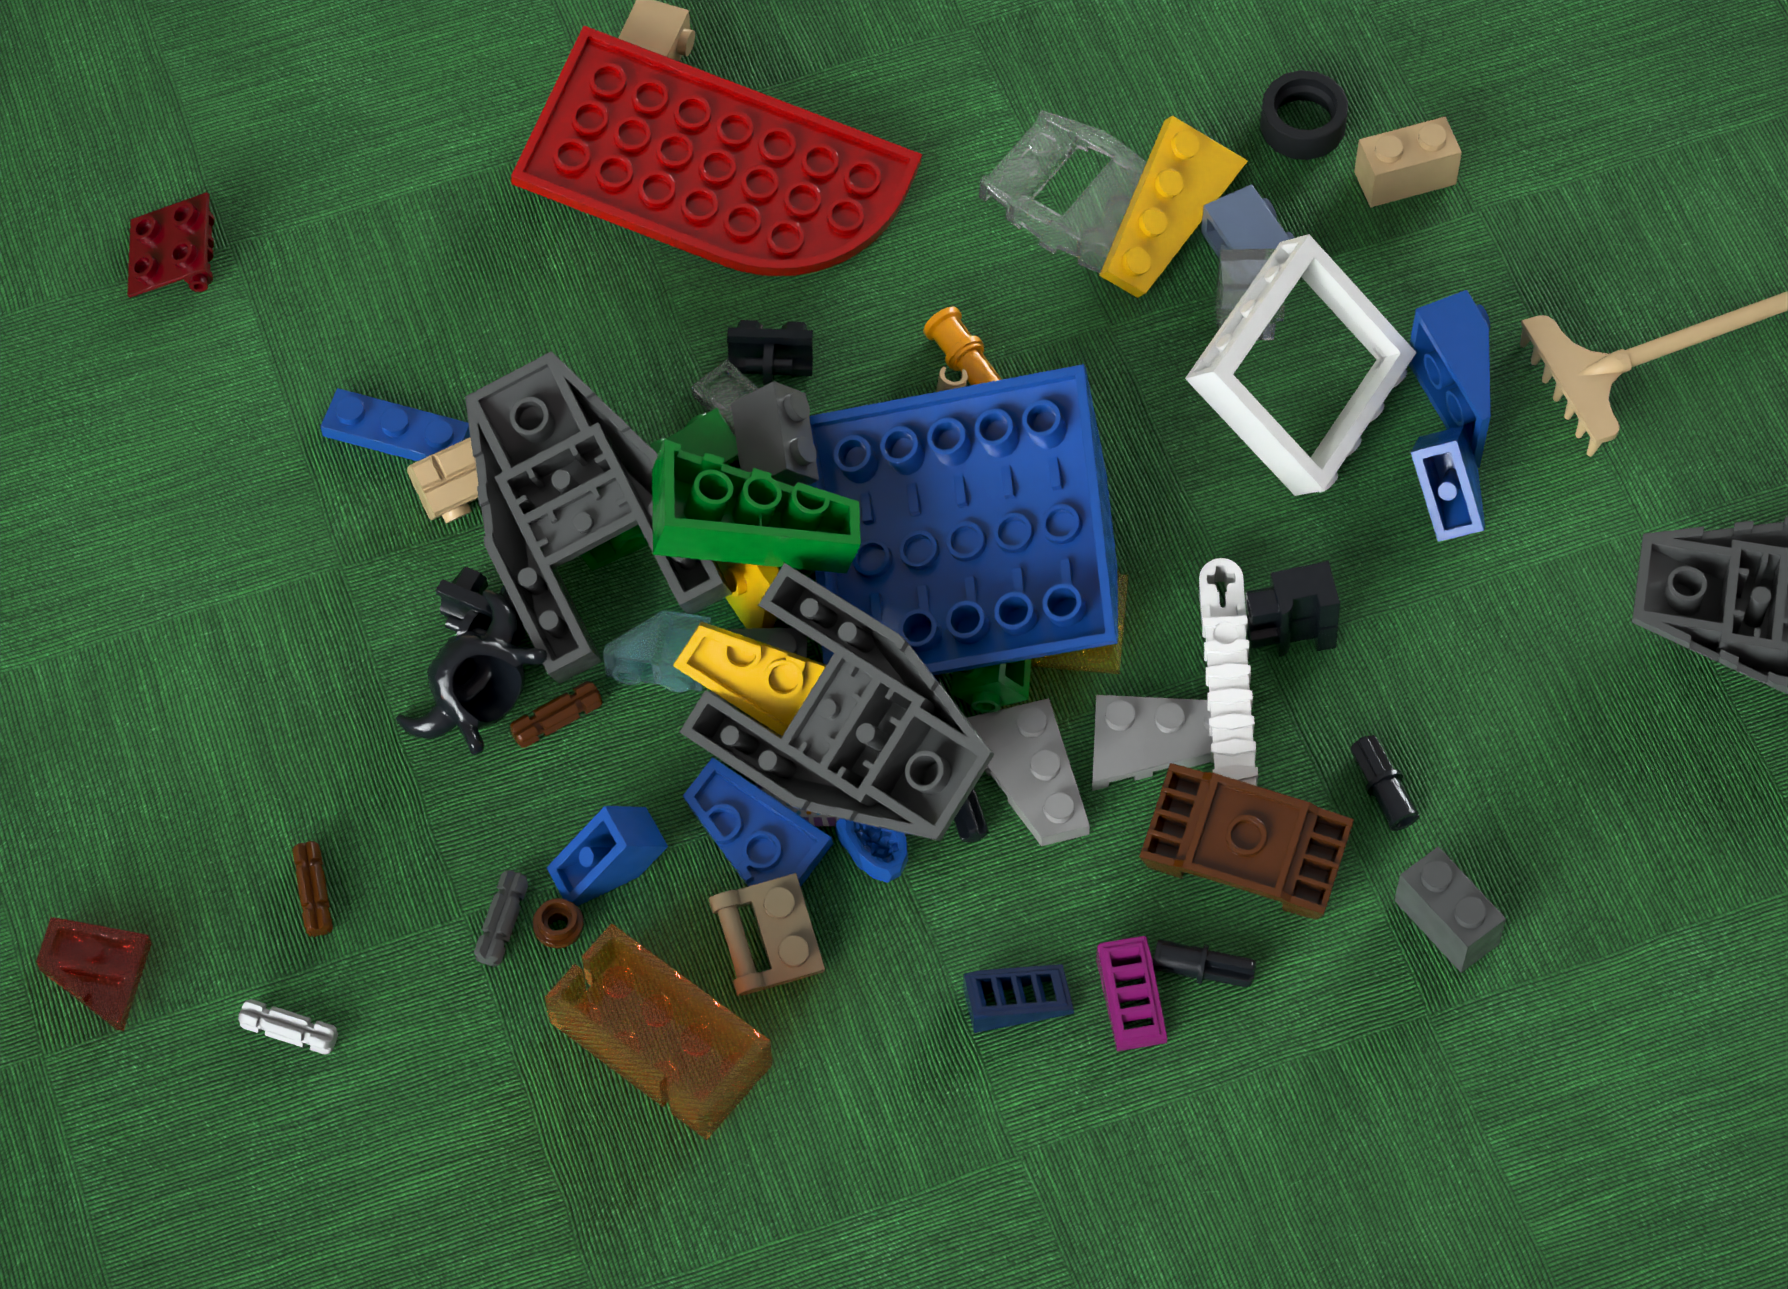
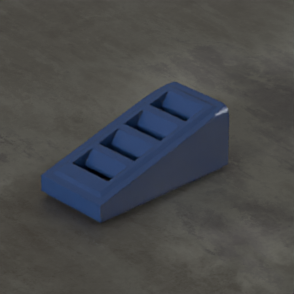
[963,964,1074,1033]

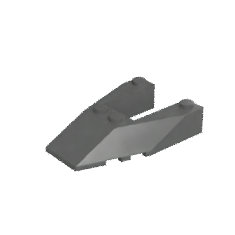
[465,351,733,684]
[1632,516,1788,694]
[679,563,994,841]

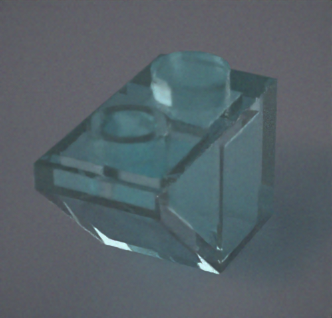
[603,610,712,692]

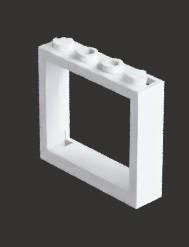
[1185,234,1417,496]

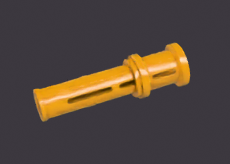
[923,306,1002,385]

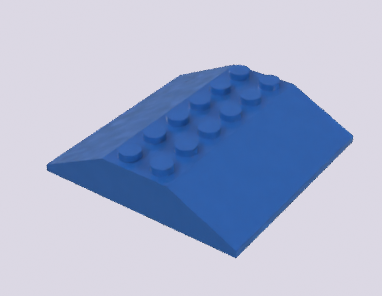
[809,364,1118,676]

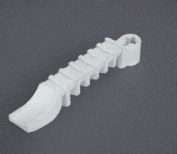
[1199,558,1258,786]

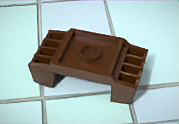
[1139,763,1354,920]

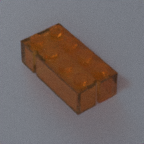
[545,923,772,1140]

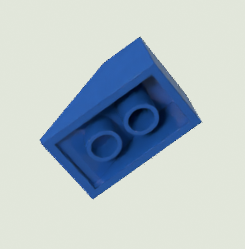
[1409,290,1491,468]

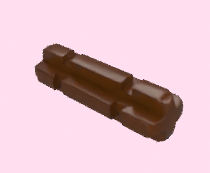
[510,681,602,748]
[292,841,333,937]

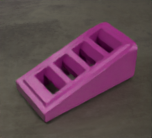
[1096,936,1167,1052]

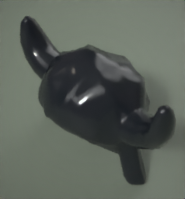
[396,590,547,755]

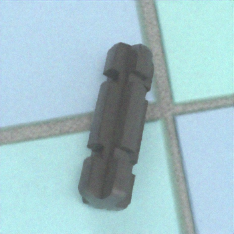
[474,870,528,967]

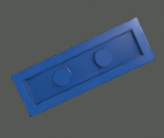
[320,388,470,461]

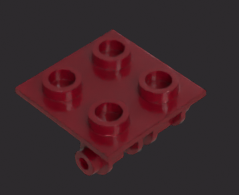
[127,192,215,298]

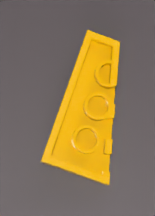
[1099,115,1248,298]
[673,621,826,736]

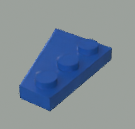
[683,757,834,887]

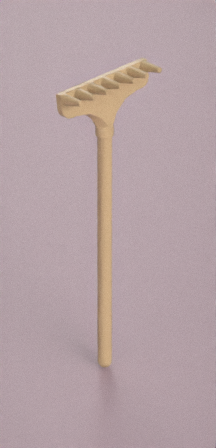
[1519,291,1788,457]

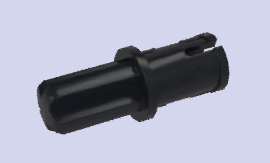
[1351,735,1419,831]
[1153,938,1256,988]

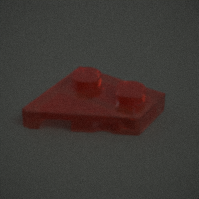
[36,917,152,1031]

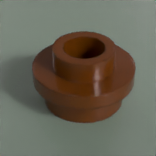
[533,898,584,948]

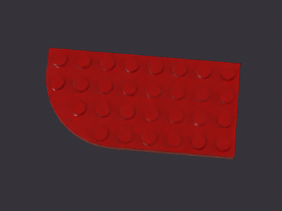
[511,25,922,276]

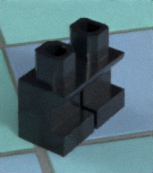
[1246,561,1340,657]

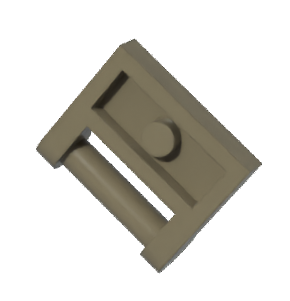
[708,873,825,996]

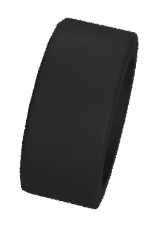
[1260,70,1348,160]

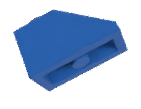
[1411,425,1485,542]
[546,806,668,906]

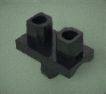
[727,320,813,385]
[435,567,525,646]

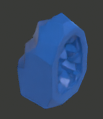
[835,818,908,883]

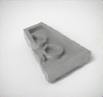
[1092,695,1213,791]
[967,698,1090,846]

